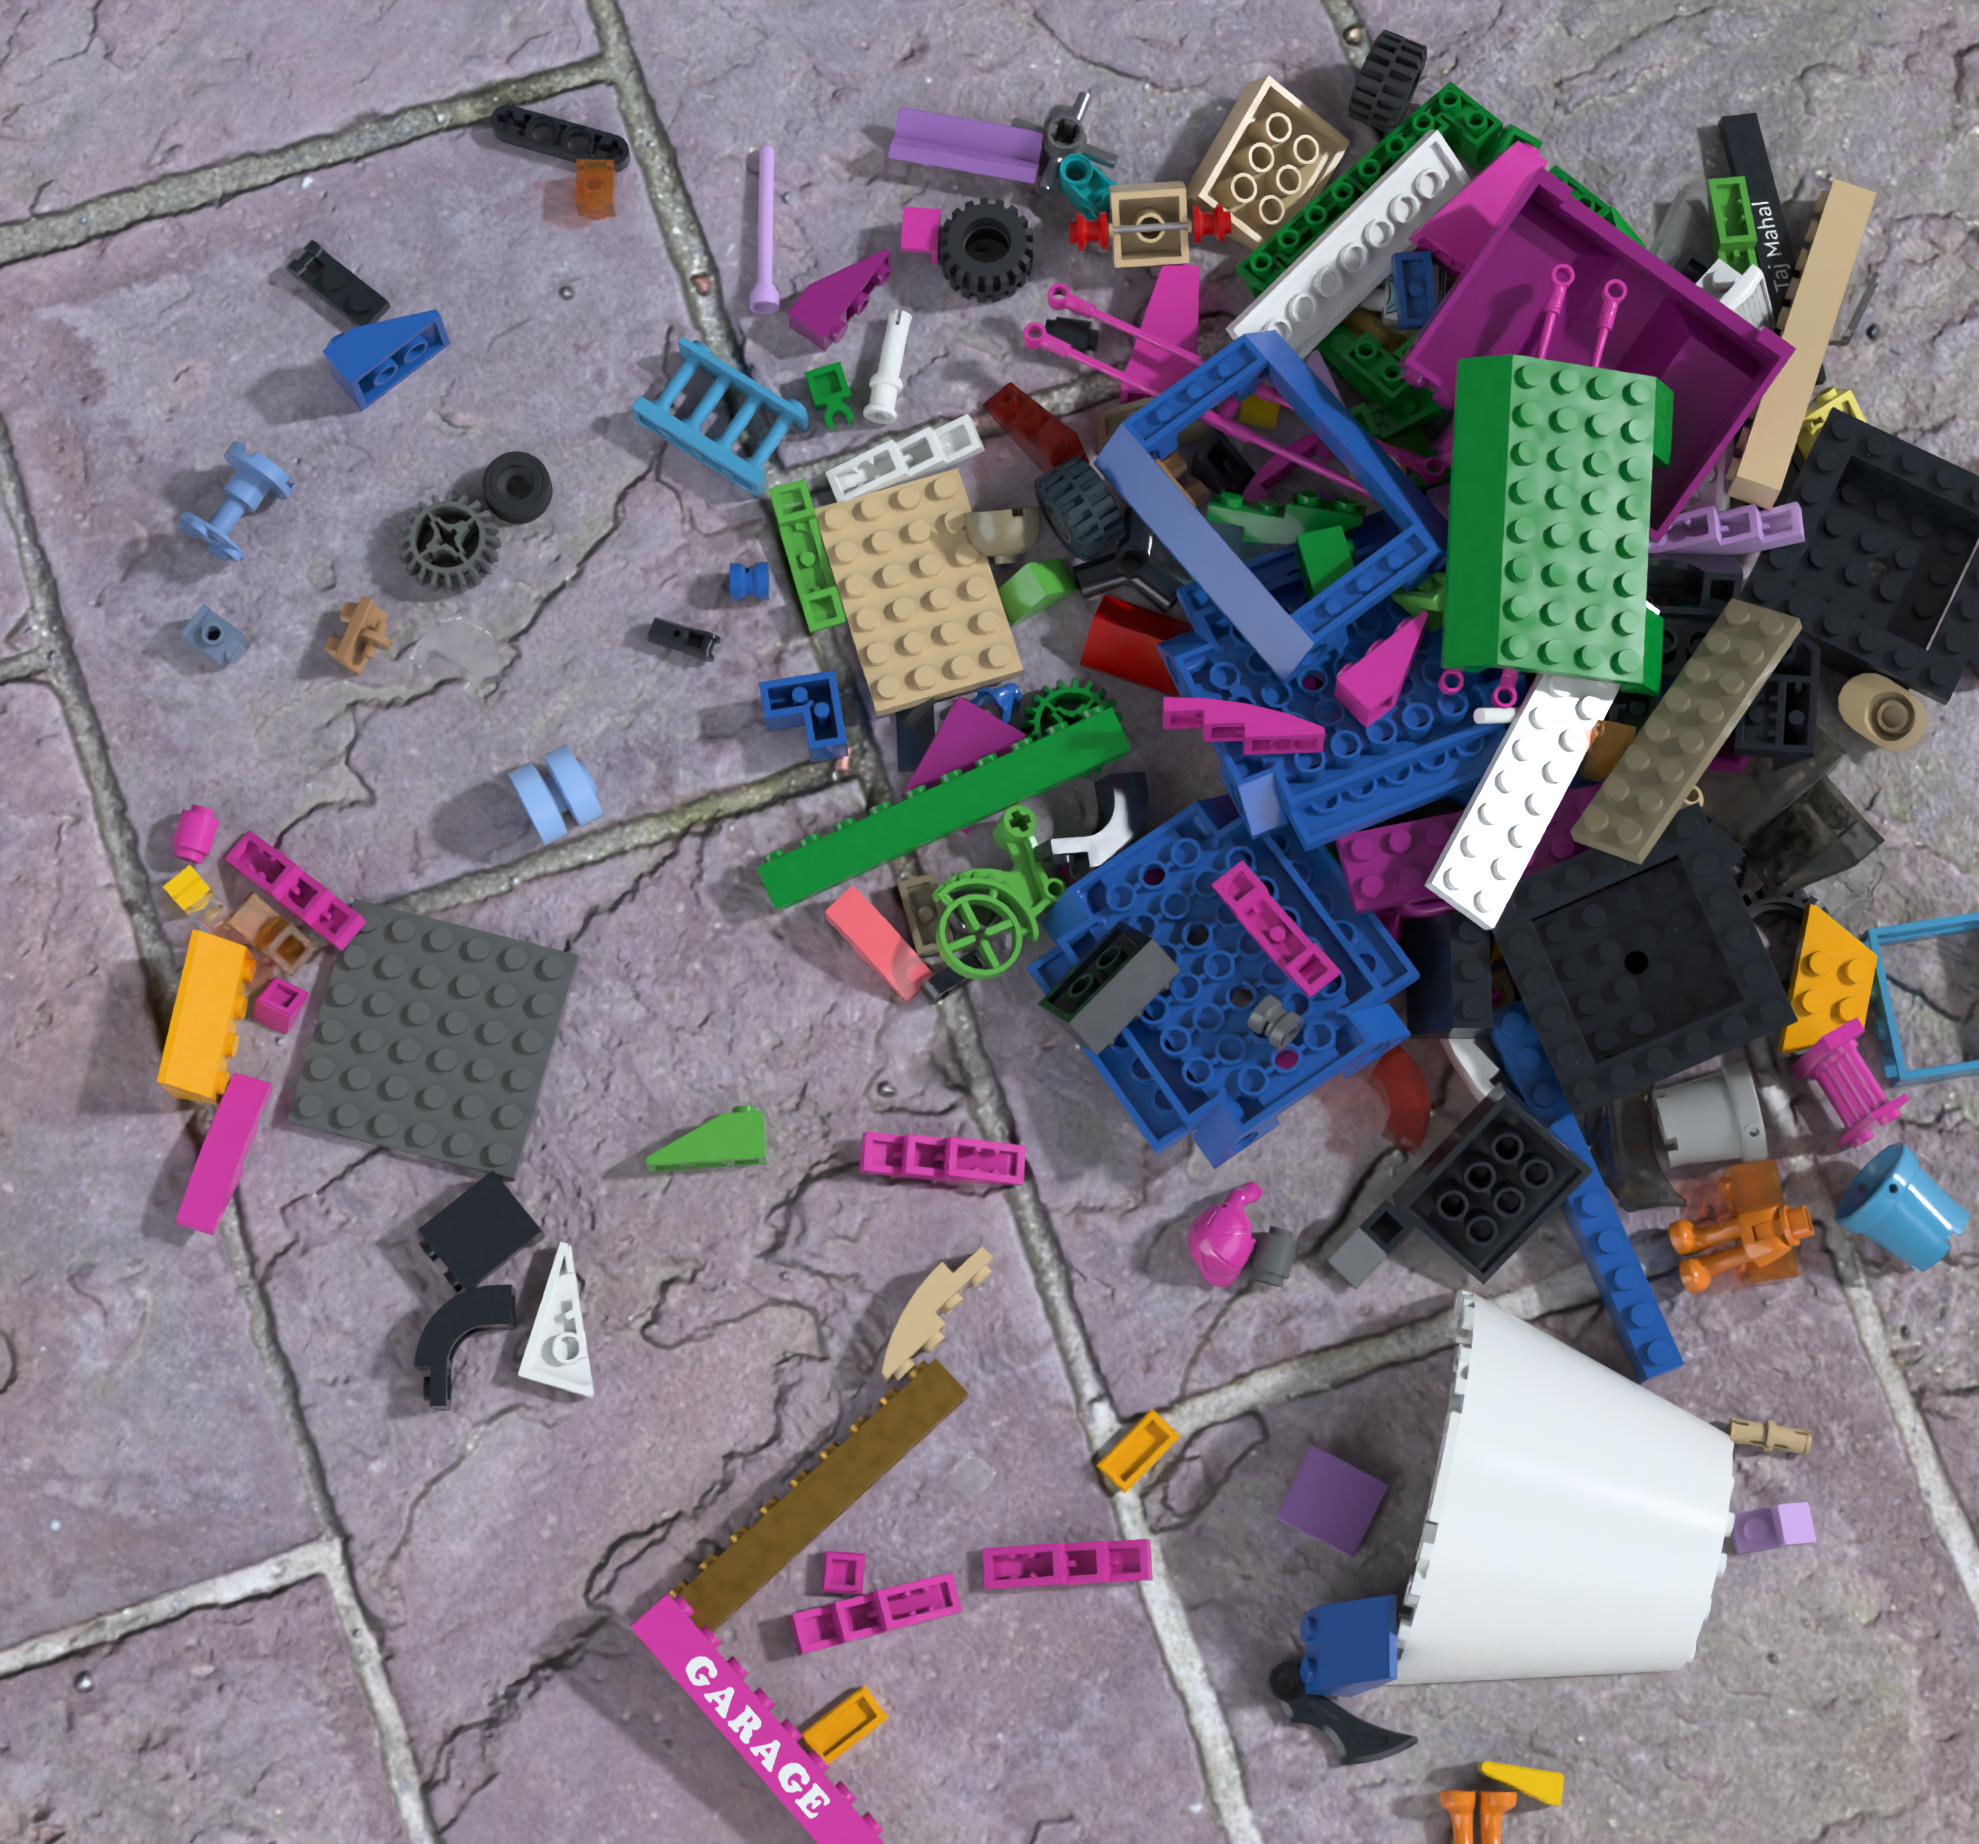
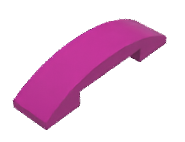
[1233,432,1336,530]
[1211,860,1341,998]

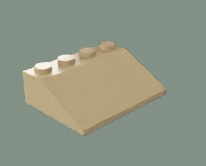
[1186,75,1351,250]

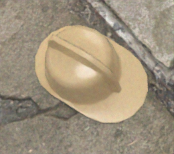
[1838,673,1927,751]

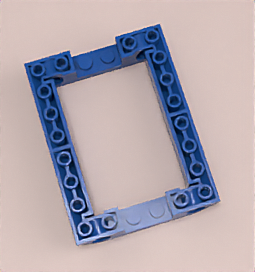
[1094,330,1448,685]

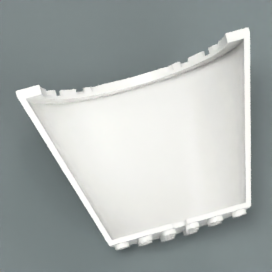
[1383,1289,1735,1685]

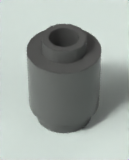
[1250,1226,1298,1288]

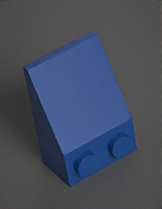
[323,309,450,411]
[1300,1595,1397,1697]

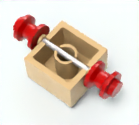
[1069,181,1232,268]

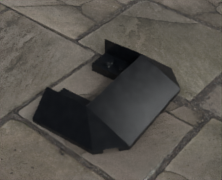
[1589,605,1820,772]

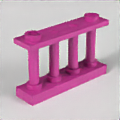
[1789,1017,1909,1149]

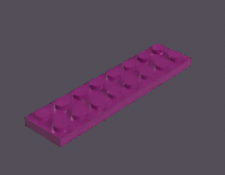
[1335,783,1603,915]

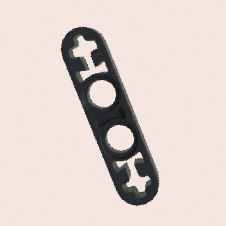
[491,105,631,173]

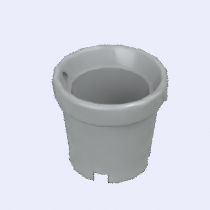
[1651,1059,1768,1169]

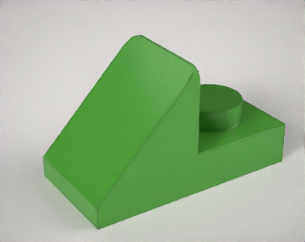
[1390,572,1446,632]

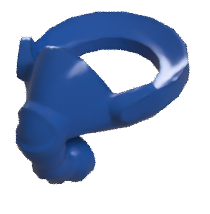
[971,683,1022,724]

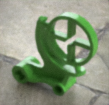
[931,805,1066,980]

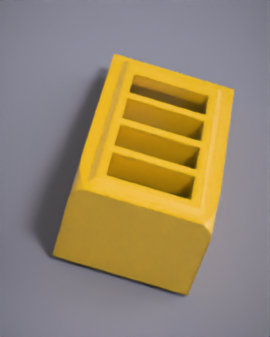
[1477,1761,1564,1807]

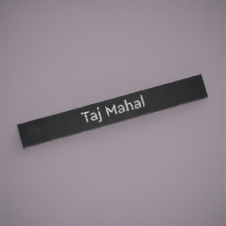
[1718,113,1827,385]

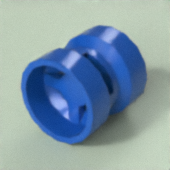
[729,562,770,601]

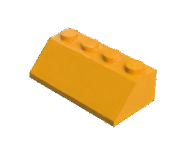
[156,929,256,1105]

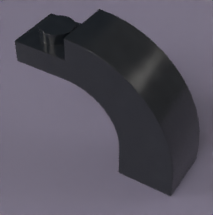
[1034,772,1148,875]
[414,1284,516,1411]

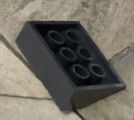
[1392,1082,1593,1285]

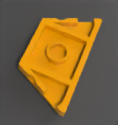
[1777,904,1878,1054]

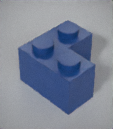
[759,670,849,762]

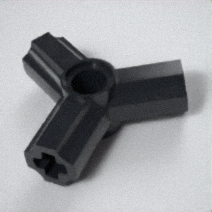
[1072,507,1184,614]

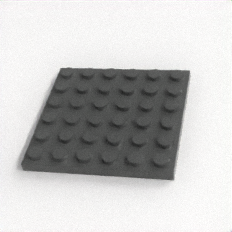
[287,899,580,1181]

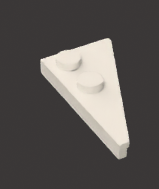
[518,1242,594,1398]

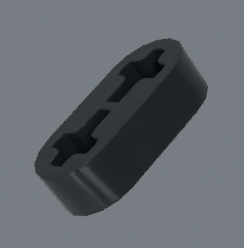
[920,949,989,1005]

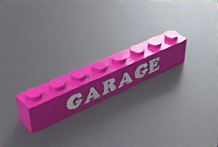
[630,1592,884,1844]

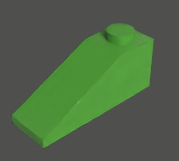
[646,1105,767,1172]

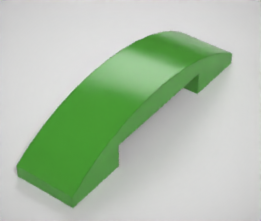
[769,479,847,633]

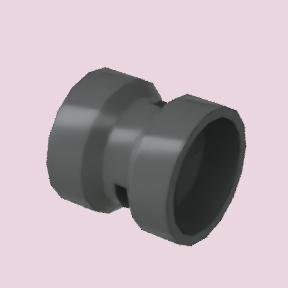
[1247,994,1304,1051]

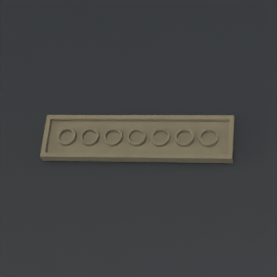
[1570,598,1802,865]

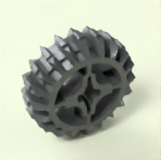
[397,491,502,595]

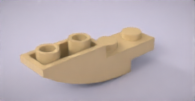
[882,1246,993,1383]

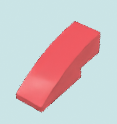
[825,885,934,1003]

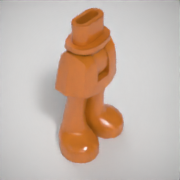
[1669,1205,1814,1294]
[1439,1790,1517,1844]

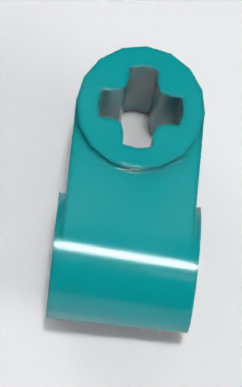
[1058,153,1117,220]

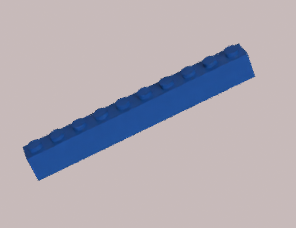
[1487,1000,1684,1385]

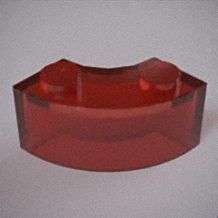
[1367,1045,1431,1156]

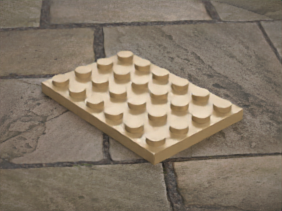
[814,468,1024,717]

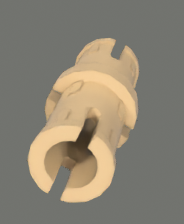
[1726,1417,1812,1456]

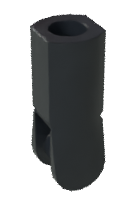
[648,617,721,662]

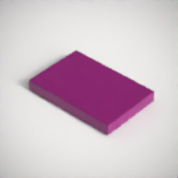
[900,695,1026,835]

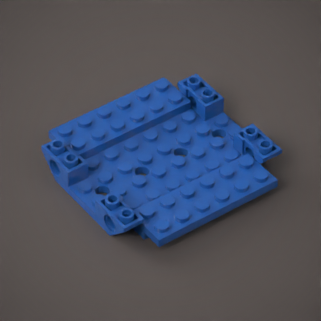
[1156,510,1528,852]
[1026,794,1420,1169]

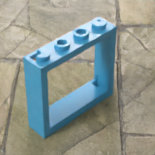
[1859,912,1979,1088]

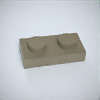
[897,872,954,958]

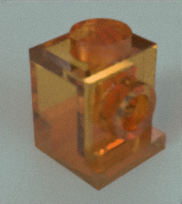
[575,159,617,220]

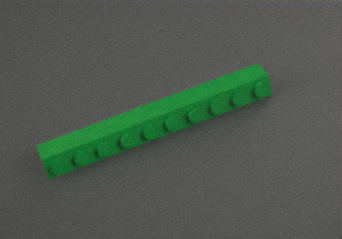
[756,705,1131,912]

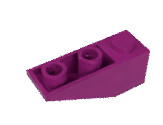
[788,249,892,351]

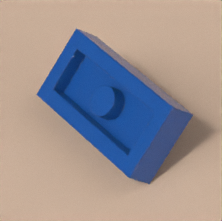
[1391,251,1437,331]

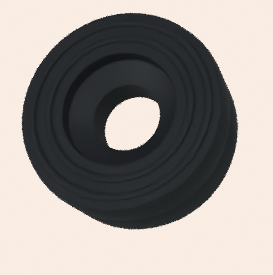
[482,451,553,524]

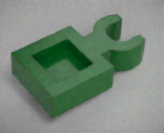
[804,362,854,433]

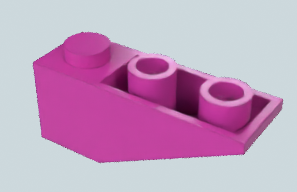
[1334,610,1428,728]

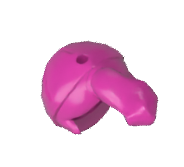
[1188,1181,1263,1287]

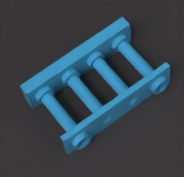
[631,336,809,498]

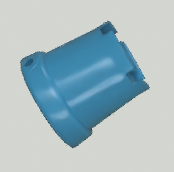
[1834,1142,1969,1272]

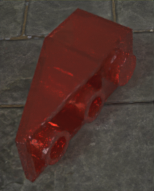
[982,382,1090,473]

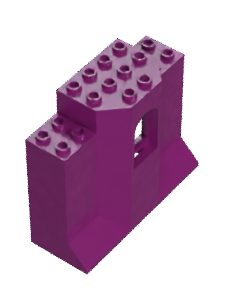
[1396,167,1796,543]

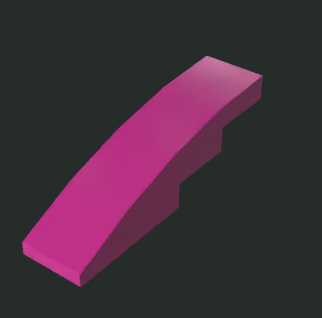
[1162,697,1325,755]
[224,830,367,951]
[176,1072,272,1236]
[859,1131,1026,1186]
[982,1539,1153,1589]
[789,1572,963,1656]

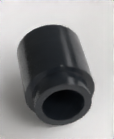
[1043,316,1099,355]

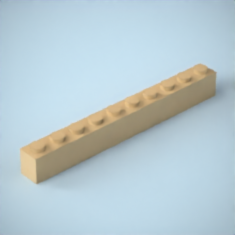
[1725,178,1877,510]

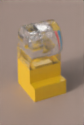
[163,865,238,938]

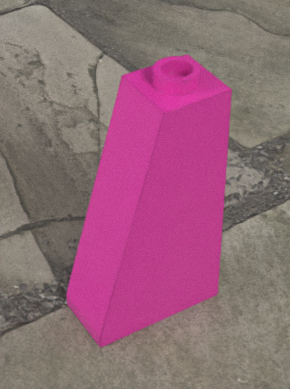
[1408,141,1548,274]
[1120,263,1200,404]

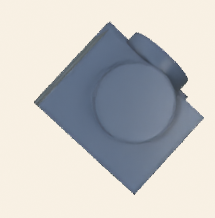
[180,604,247,670]

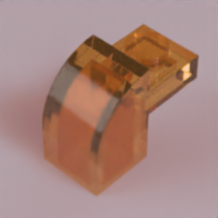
[225,891,318,977]

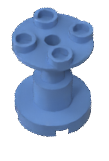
[177,441,296,562]

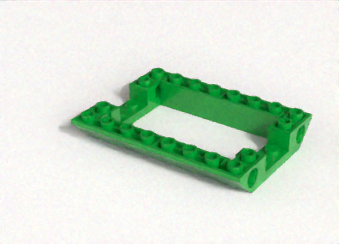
[1236,81,1610,403]

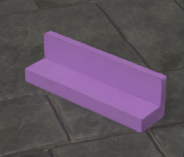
[888,107,1044,184]

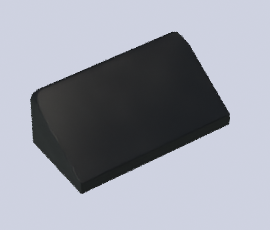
[896,698,935,772]

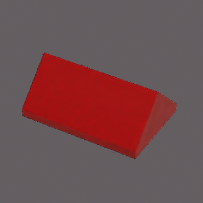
[1080,595,1195,698]

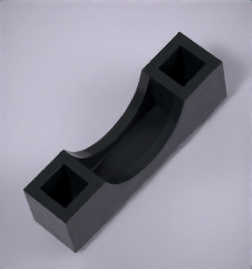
[1646,553,1743,609]

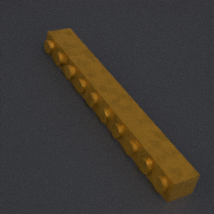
[635,1358,968,1672]

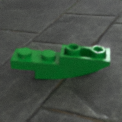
[1207,491,1367,544]

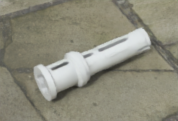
[863,310,912,424]

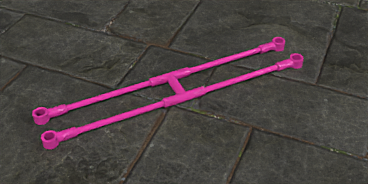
[1438,264,1627,709]
[1023,283,1446,505]

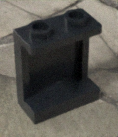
[418,1170,546,1293]

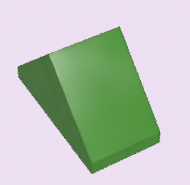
[998,558,1079,627]

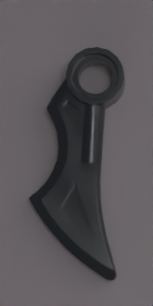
[1267,1661,1418,1765]

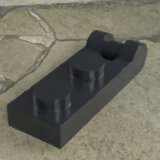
[286,240,391,327]

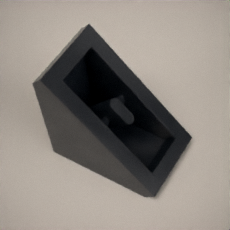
[1190,428,1256,496]

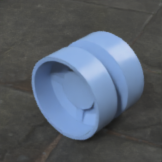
[507,744,604,846]

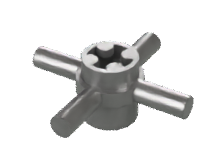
[1012,92,1119,195]

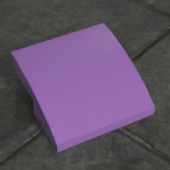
[1276,1446,1388,1558]

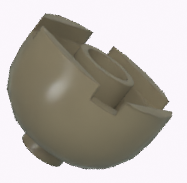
[964,507,1041,564]

